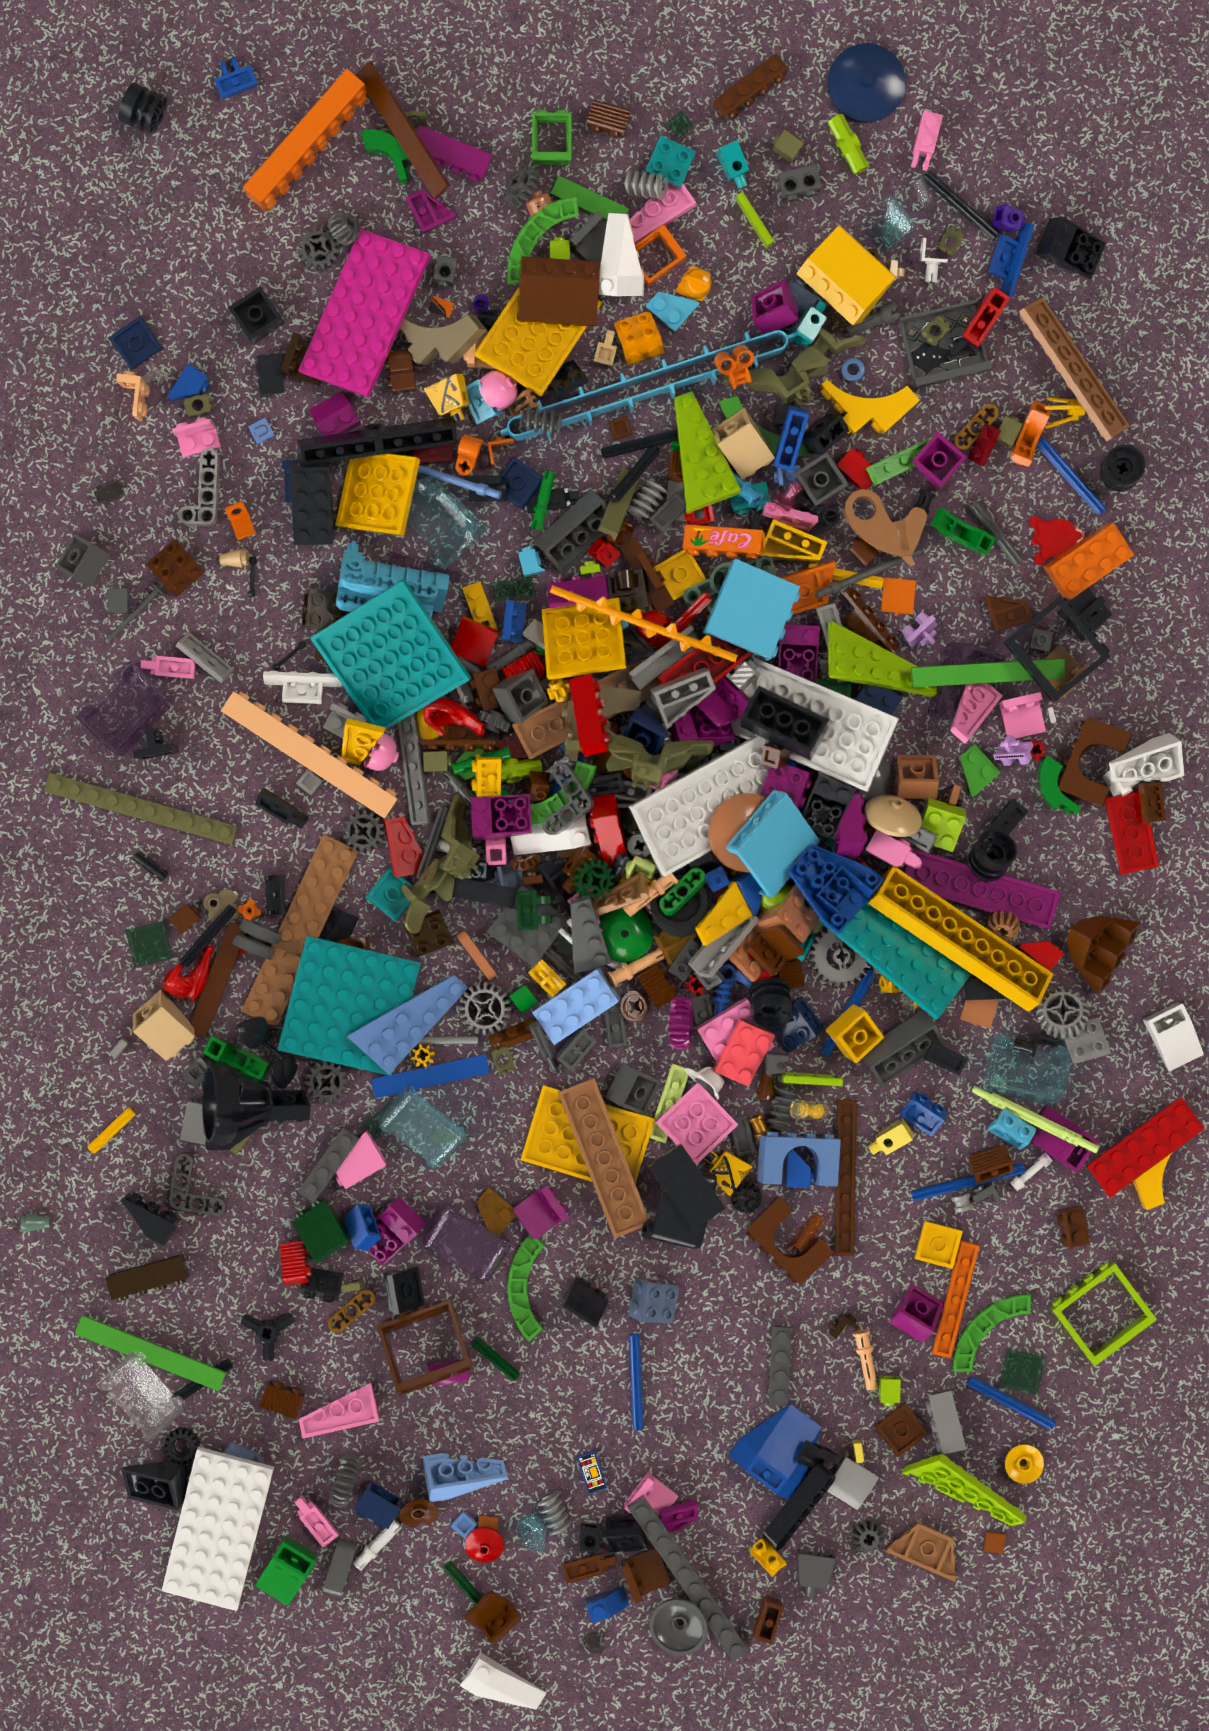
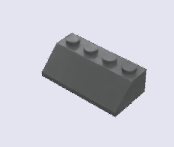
[533,489,607,575]
[863,1010,947,1088]

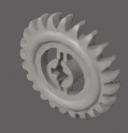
[809,928,871,988]

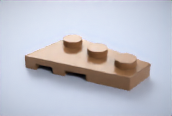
[592,872,650,915]

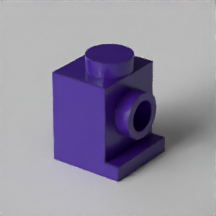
[992,204,1025,232]

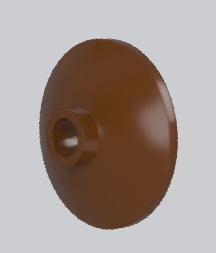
[399,1499,438,1527]

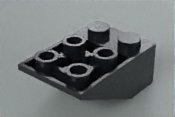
[1035,217,1106,279]
[801,770,856,840]
[121,1192,180,1246]

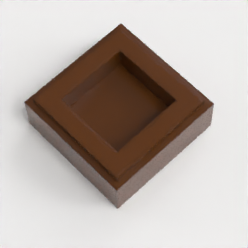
[608,415,633,440]

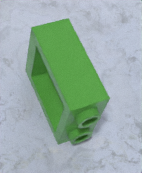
[532,110,571,165]

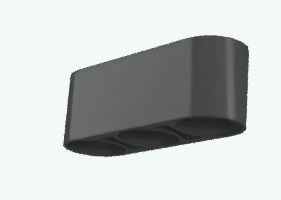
[322,1537,358,1598]

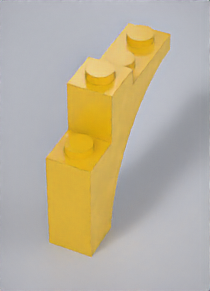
[820,379,920,436]
[1133,1152,1173,1210]

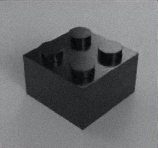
[228,286,285,345]

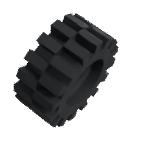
[163,1427,200,1465]

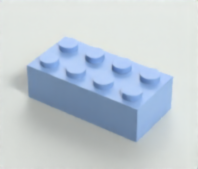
[532,967,621,1045]

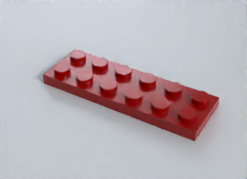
[1086,1096,1205,1198]

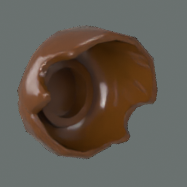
[606,520,635,549]

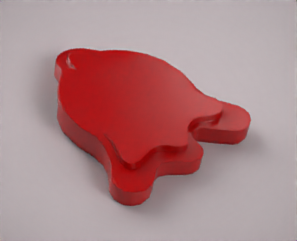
[1029,516,1085,566]

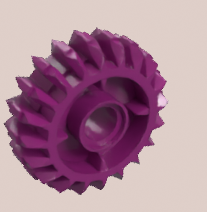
[669,997,693,1050]

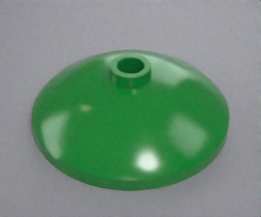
[599,907,654,962]

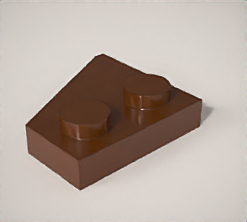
[983,595,1032,632]

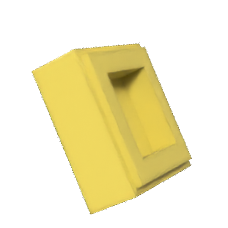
[852,1439,864,1463]

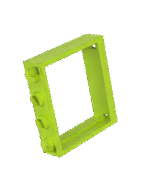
[1050,1261,1157,1366]

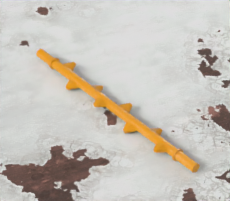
[550,585,738,662]

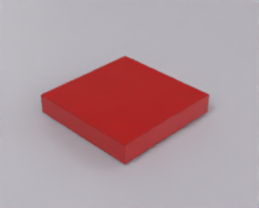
[451,616,499,667]

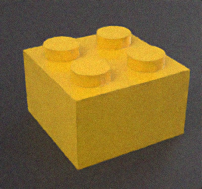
[826,1004,885,1064]

